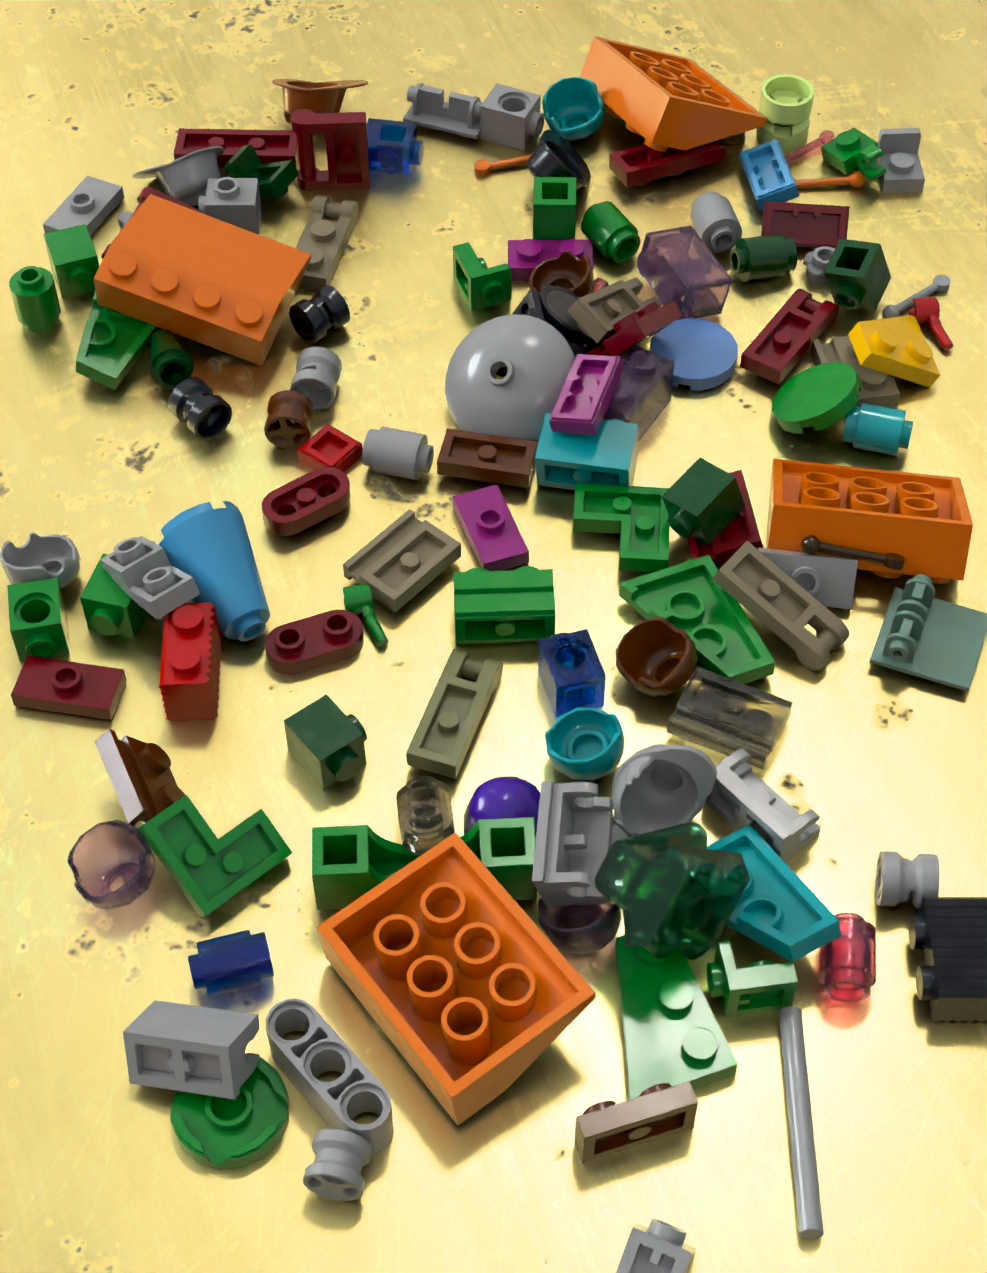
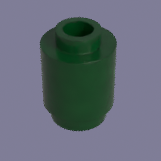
[730,234,797,282]

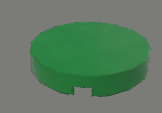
[772,362,863,434]
[170,1057,289,1170]

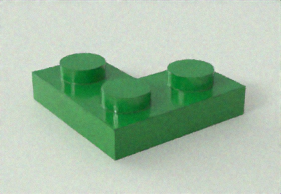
[573,483,669,572]
[138,794,293,918]

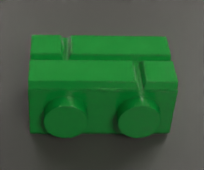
[453,566,556,644]

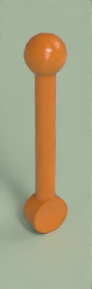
[474,155,531,176]
[793,172,865,188]

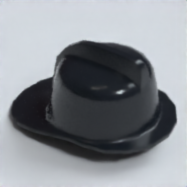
[527,129,591,191]

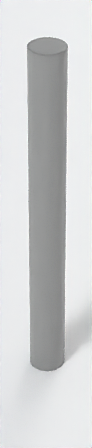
[778,1006,824,1239]

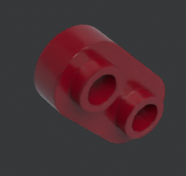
[262,467,351,535]
[265,610,364,675]

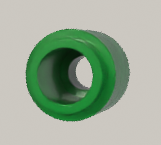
[581,201,641,263]
[9,266,61,333]

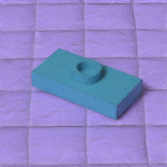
[739,139,799,211]

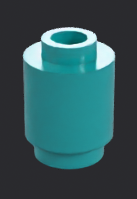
[842,403,913,456]

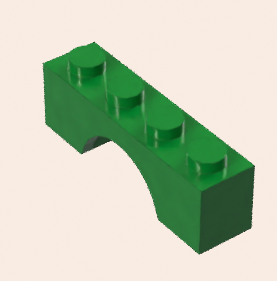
[312,817,537,910]

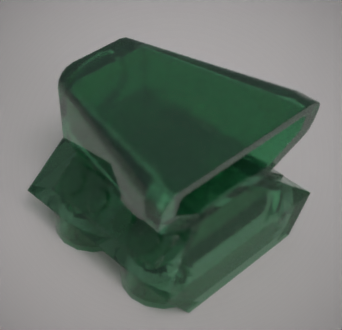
[595,822,750,960]

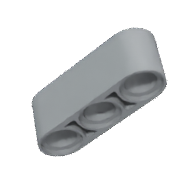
[265,998,394,1155]

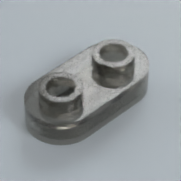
[396,776,455,854]

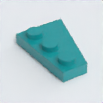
[656,825,841,962]

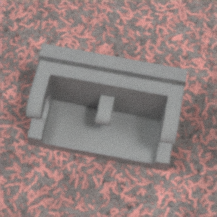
[705,749,821,862]
[532,781,614,906]
[123,1000,260,1100]

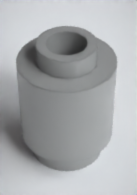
[691,192,742,253]
[362,426,434,481]

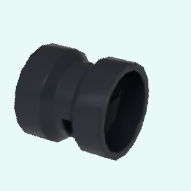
[289,285,350,344]
[168,377,232,440]

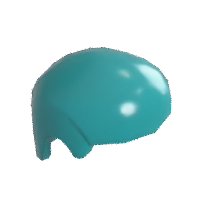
[542,76,605,141]
[545,707,625,781]

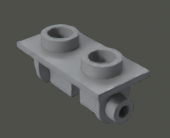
[403,83,483,139]

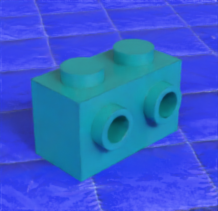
[535,413,639,490]

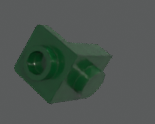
[224,145,299,201]

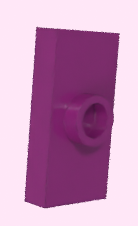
[549,354,624,435]
[453,485,529,571]

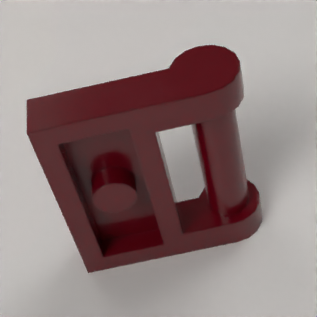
[291,109,370,191]

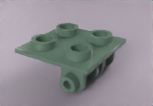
[869,574,987,691]

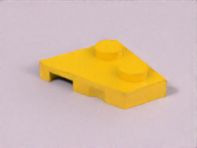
[848,315,941,387]

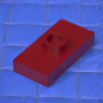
[761,201,850,249]
[11,656,127,720]

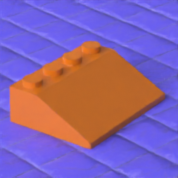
[580,36,767,152]
[93,194,311,366]
[766,458,973,584]
[317,832,596,1126]

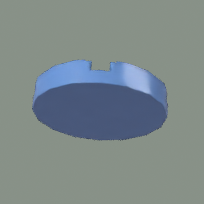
[649,318,738,391]

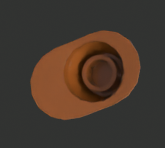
[272,79,368,124]

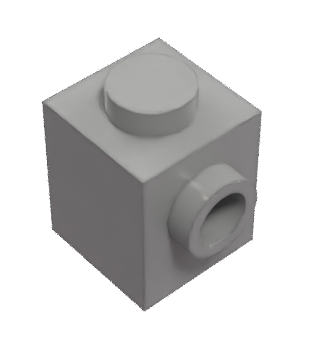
[198,177,262,235]

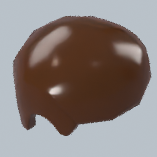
[528,250,594,297]
[615,617,698,697]

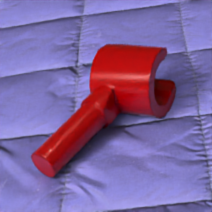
[909,297,954,351]

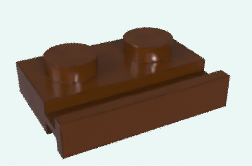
[95,729,185,825]

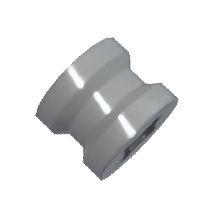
[303,1129,373,1201]

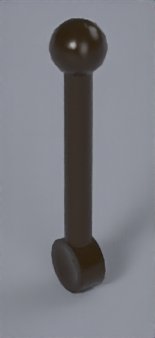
[801,535,905,570]

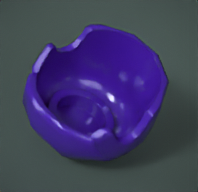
[463,776,540,836]

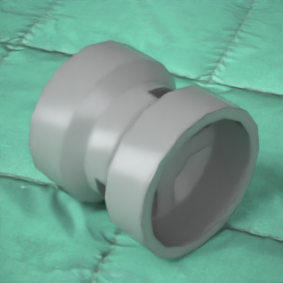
[290,347,342,411]
[875,851,940,909]

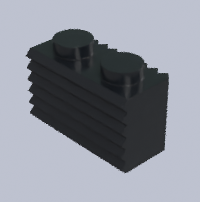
[909,897,987,1022]

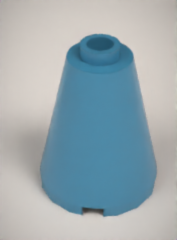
[153,501,270,641]

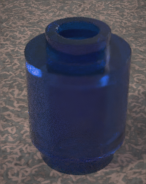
[188,929,274,998]

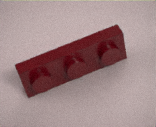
[174,128,298,168]

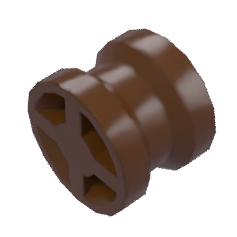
[264,390,313,449]

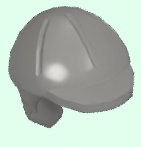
[609,744,717,873]

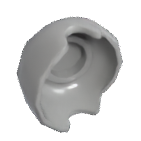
[0,533,81,590]

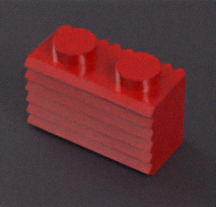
[159,602,222,722]

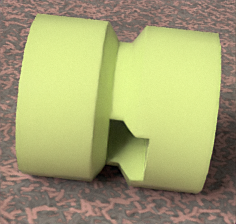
[756,74,814,153]

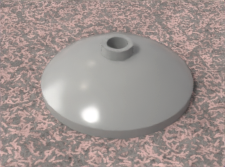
[445,314,575,442]

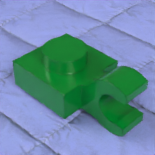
[821,128,886,181]

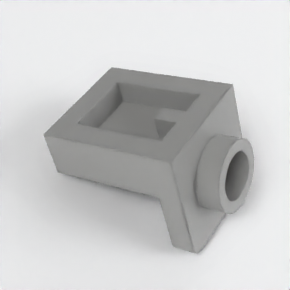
[876,128,925,193]
[616,1218,696,1273]

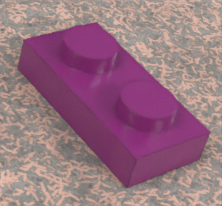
[508,239,594,281]

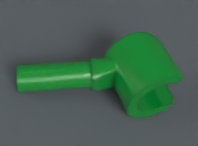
[343,584,388,647]

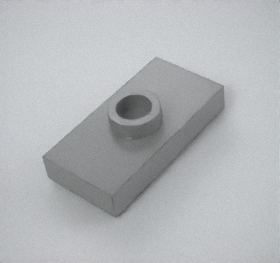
[43,176,124,236]
[758,547,858,610]

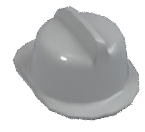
[133,146,224,207]

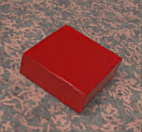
[297,423,363,472]

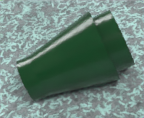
[149,329,194,389]

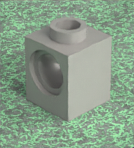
[480,84,545,151]

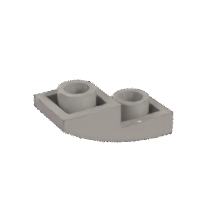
[100,536,200,619]

